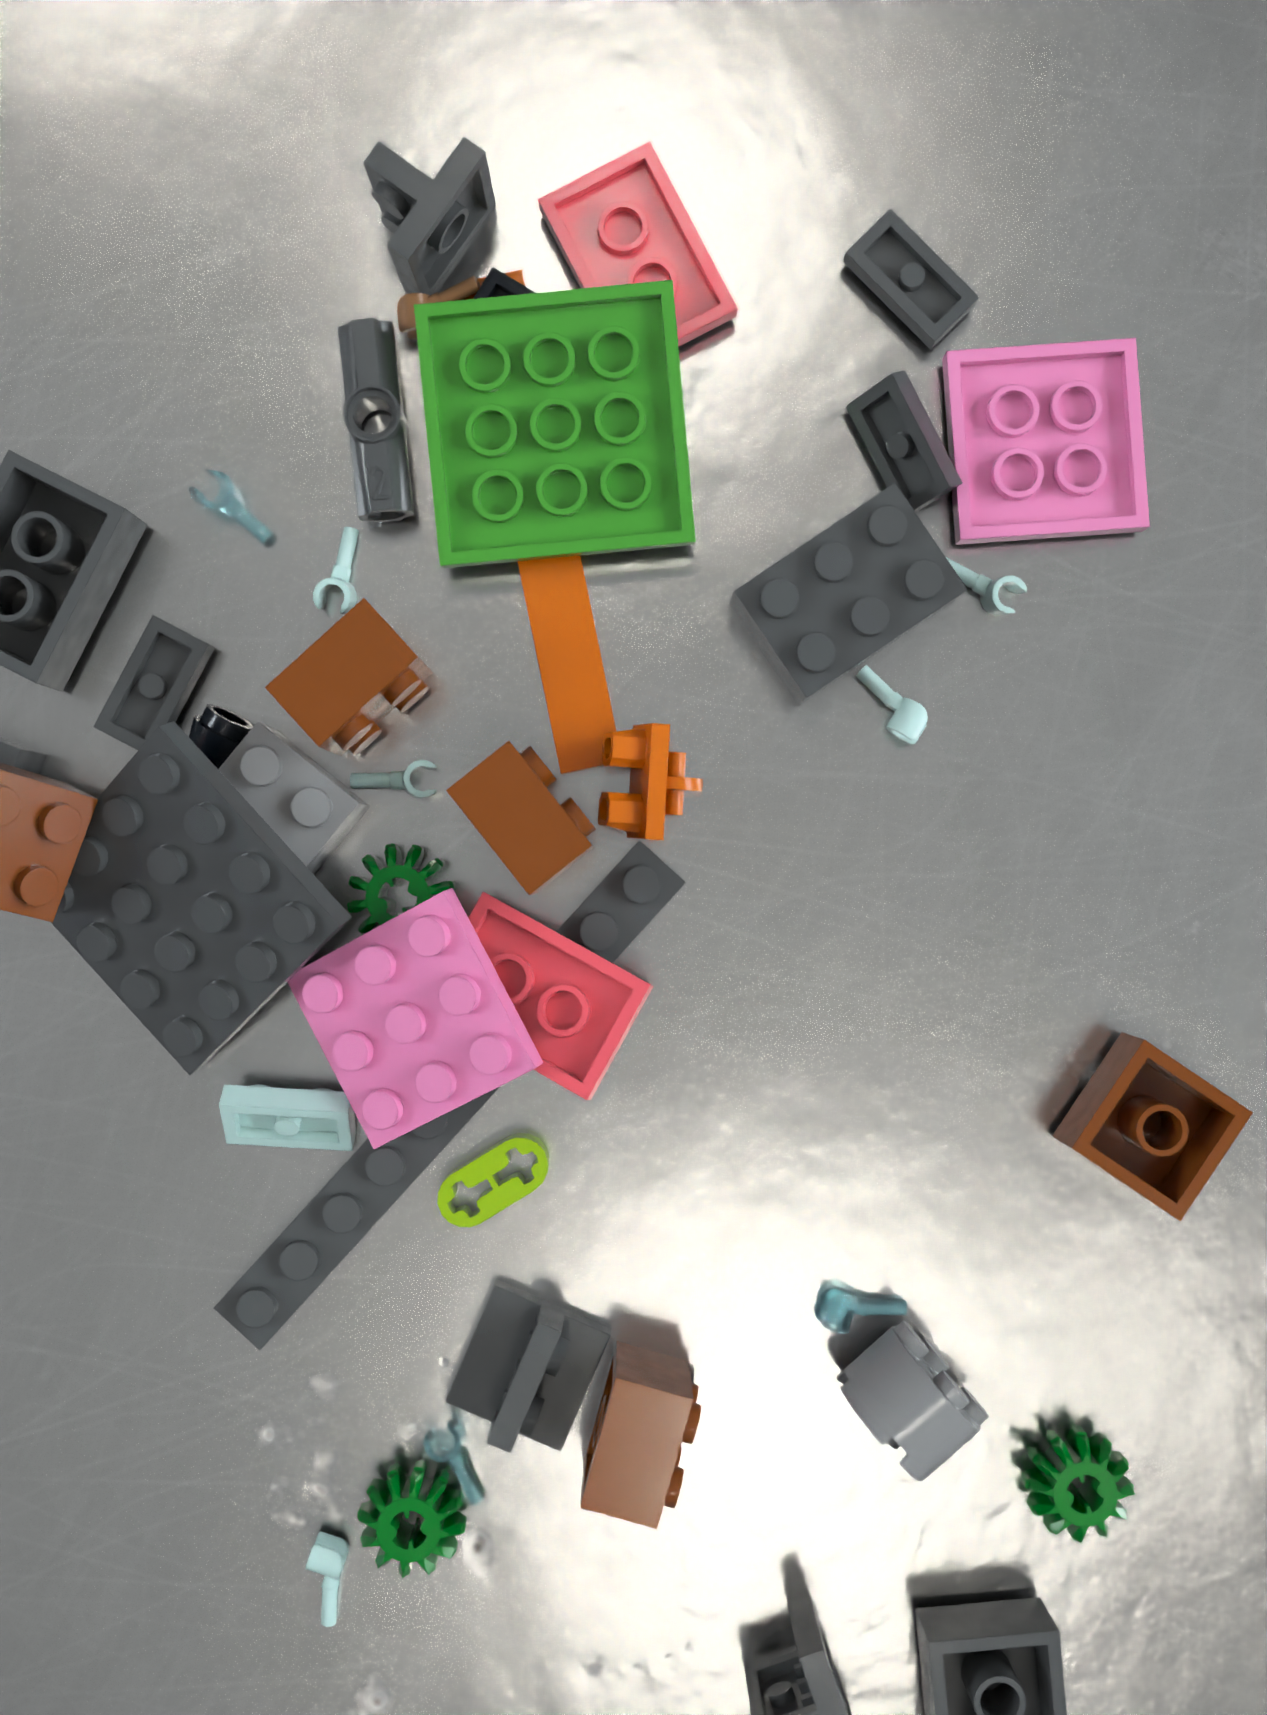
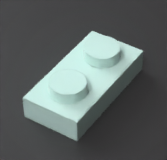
[219,1084,356,1151]

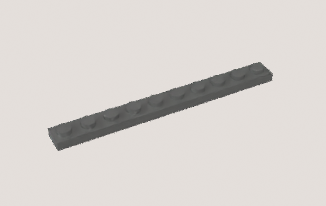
[214,840,686,1350]

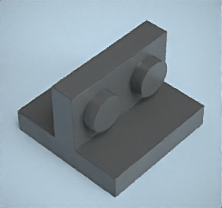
[363,137,496,295]
[445,1279,611,1453]
[744,1593,852,1715]

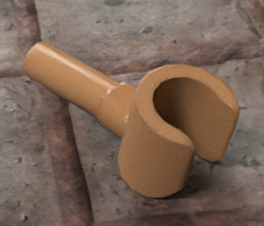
[397,276,481,340]

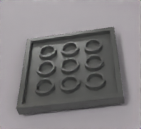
[51,721,352,1075]

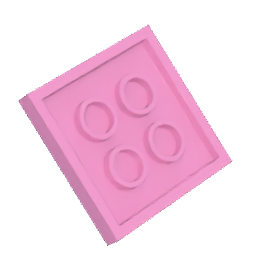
[942,338,1150,545]
[288,888,543,1149]

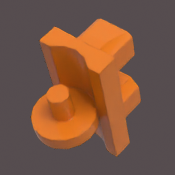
[598,723,703,840]

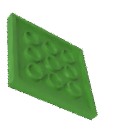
[414,280,696,568]

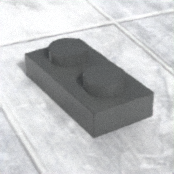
[843,208,980,350]
[846,370,963,513]
[93,615,215,750]

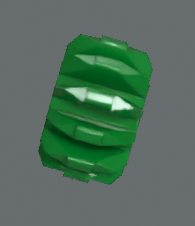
[347,843,456,935]
[1021,1424,1135,1544]
[357,1459,467,1579]

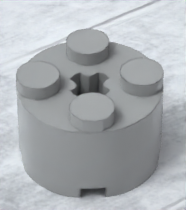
[836,1321,989,1483]

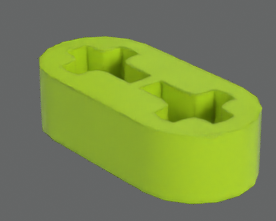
[437,1133,550,1227]

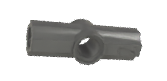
[338,318,414,523]

